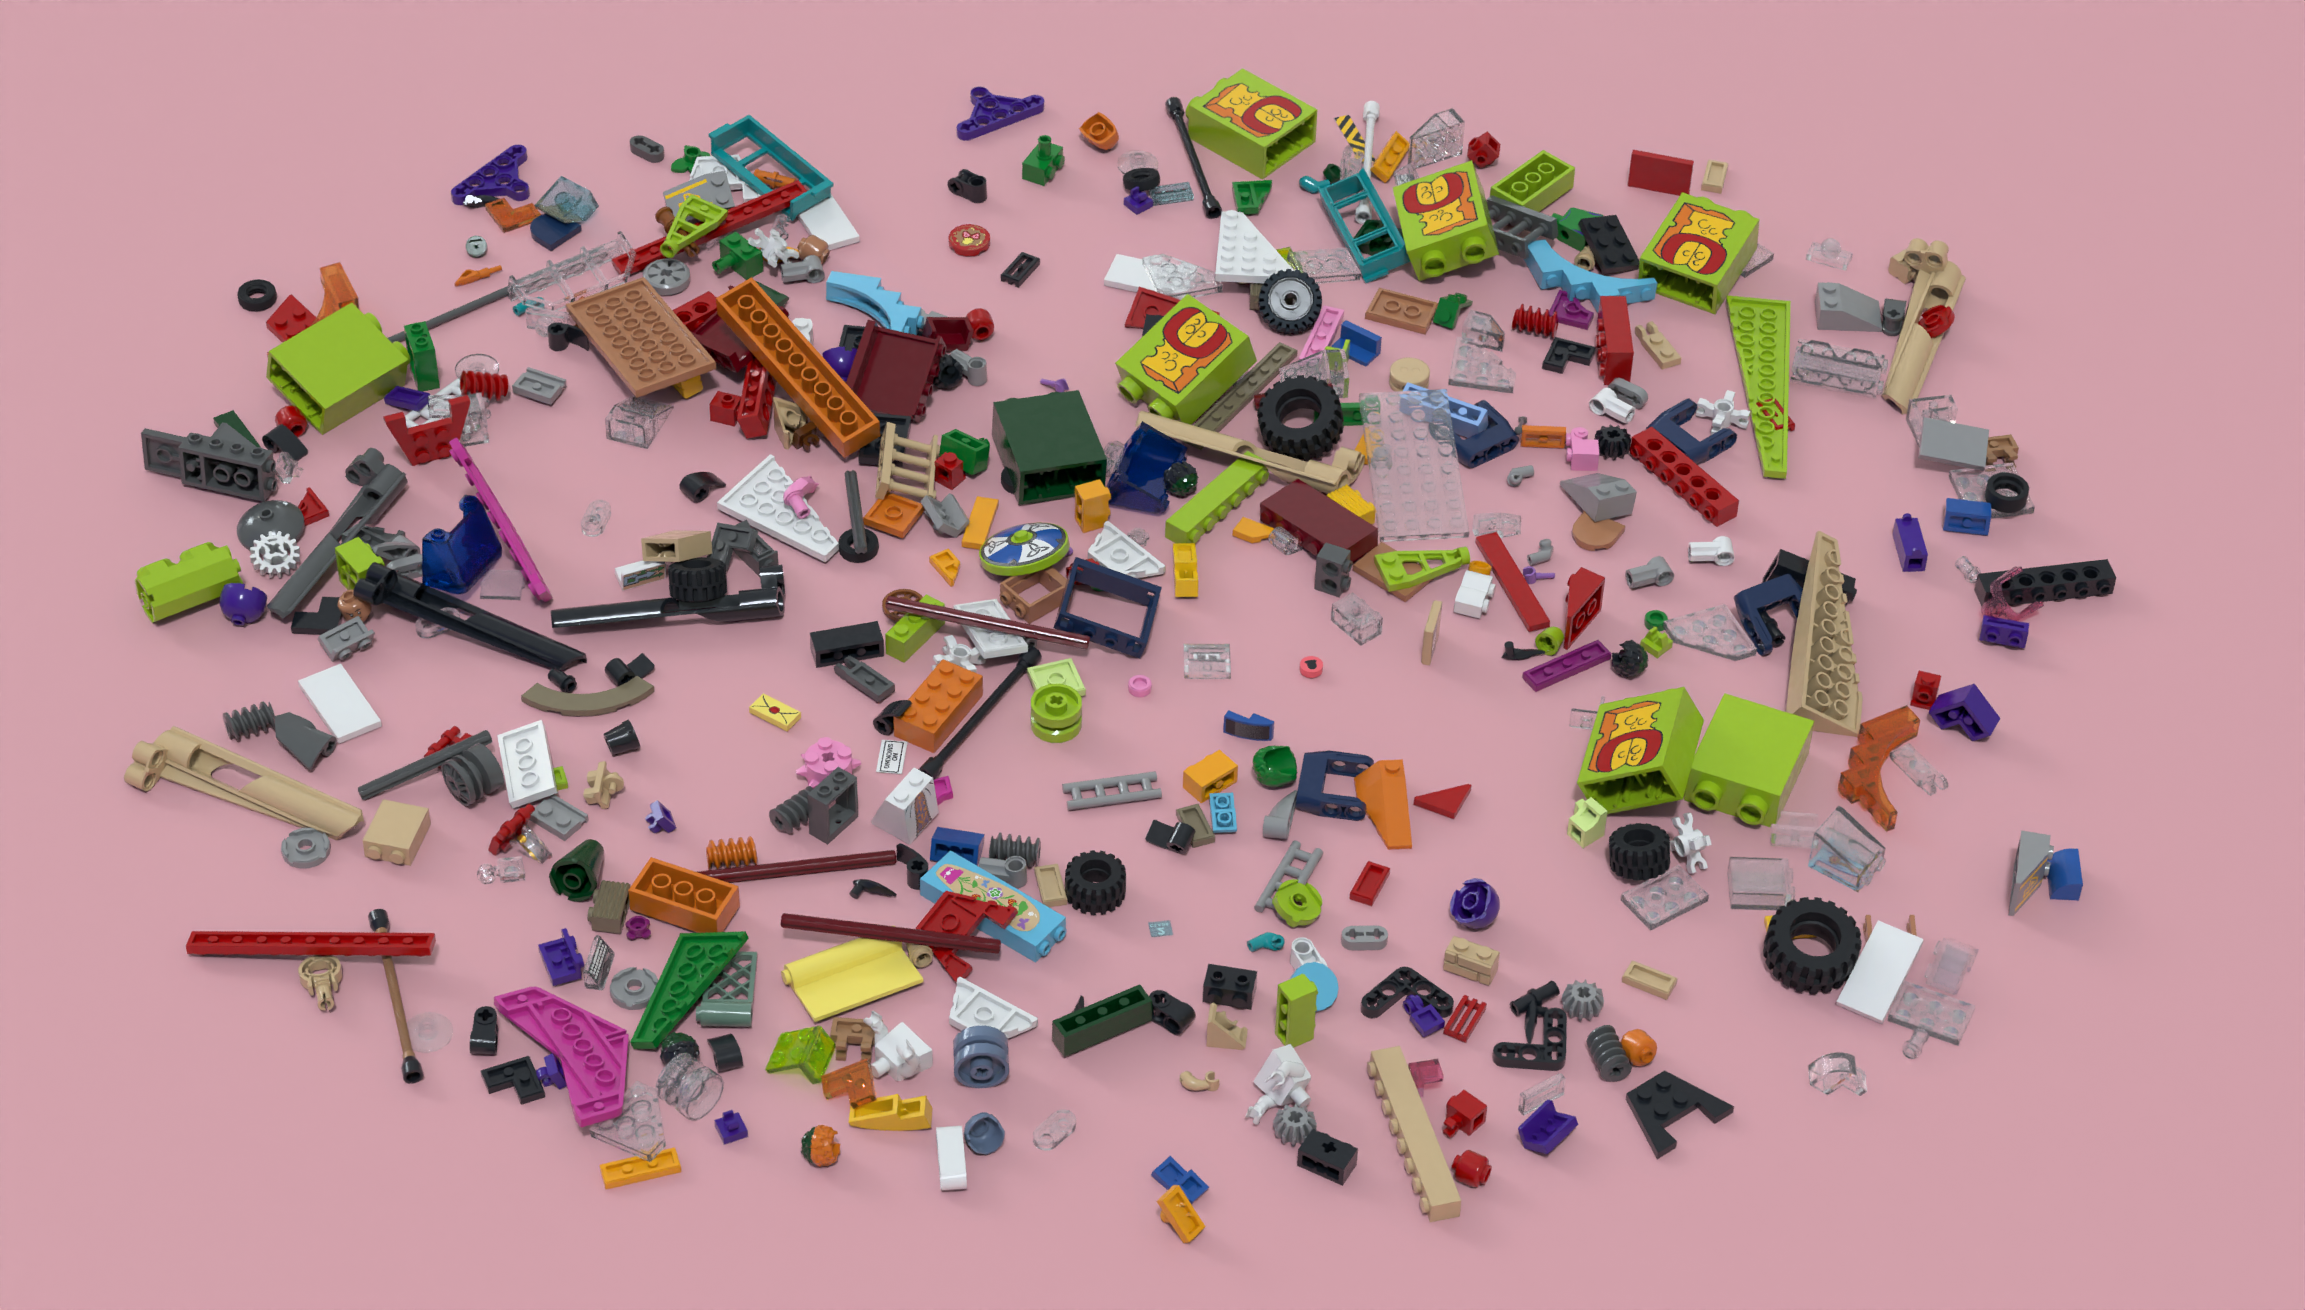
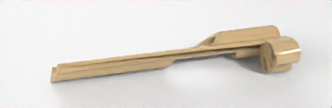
[1882,238,1966,415]
[1135,411,1365,494]
[124,726,364,840]

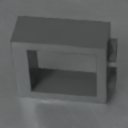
[807,767,858,845]

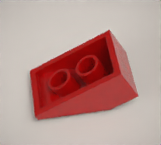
[1563,567,1605,650]

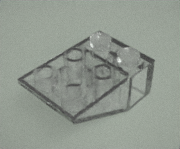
[1407,108,1465,171]
[1279,349,1349,398]
[605,395,674,449]

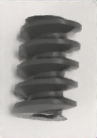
[223,701,275,740]
[769,786,813,834]
[989,832,1041,867]
[1587,1025,1632,1082]

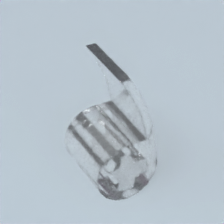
[1268,527,1304,555]

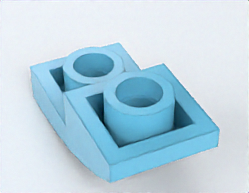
[1209,793,1237,833]

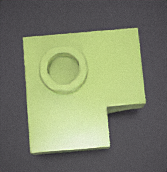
[1567,797,1608,848]

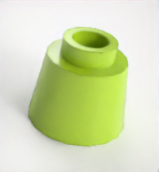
[1535,626,1564,655]

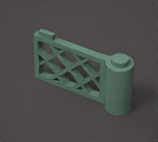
[696,952,757,1027]

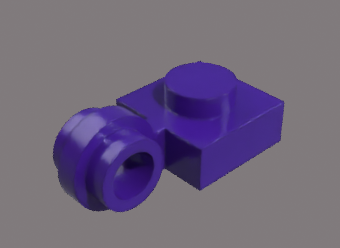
[1403,995,1445,1038]

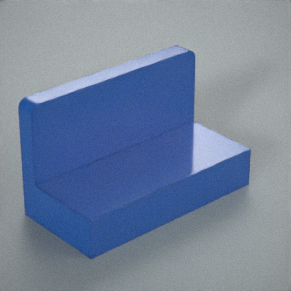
[1332,320,1382,366]
[1943,498,1991,535]

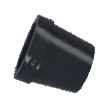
[603,719,640,755]

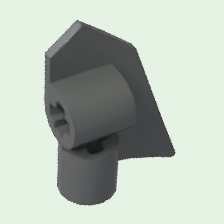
[274,712,337,770]

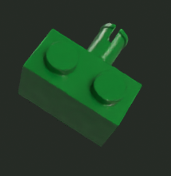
[1022,135,1065,186]
[712,232,763,280]
[939,429,990,475]

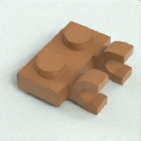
[1984,434,2019,474]
[830,1017,883,1063]

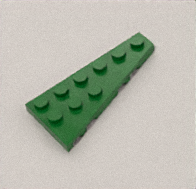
[630,931,749,1049]

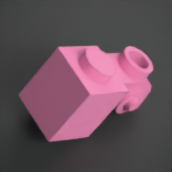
[1565,427,1599,471]

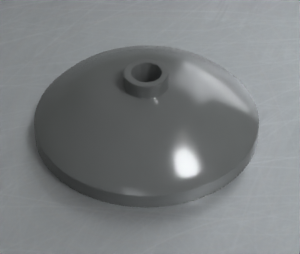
[237,500,305,550]

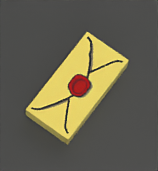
[749,693,801,731]

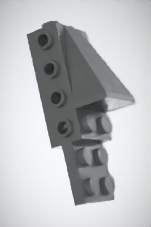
[141,422,277,502]

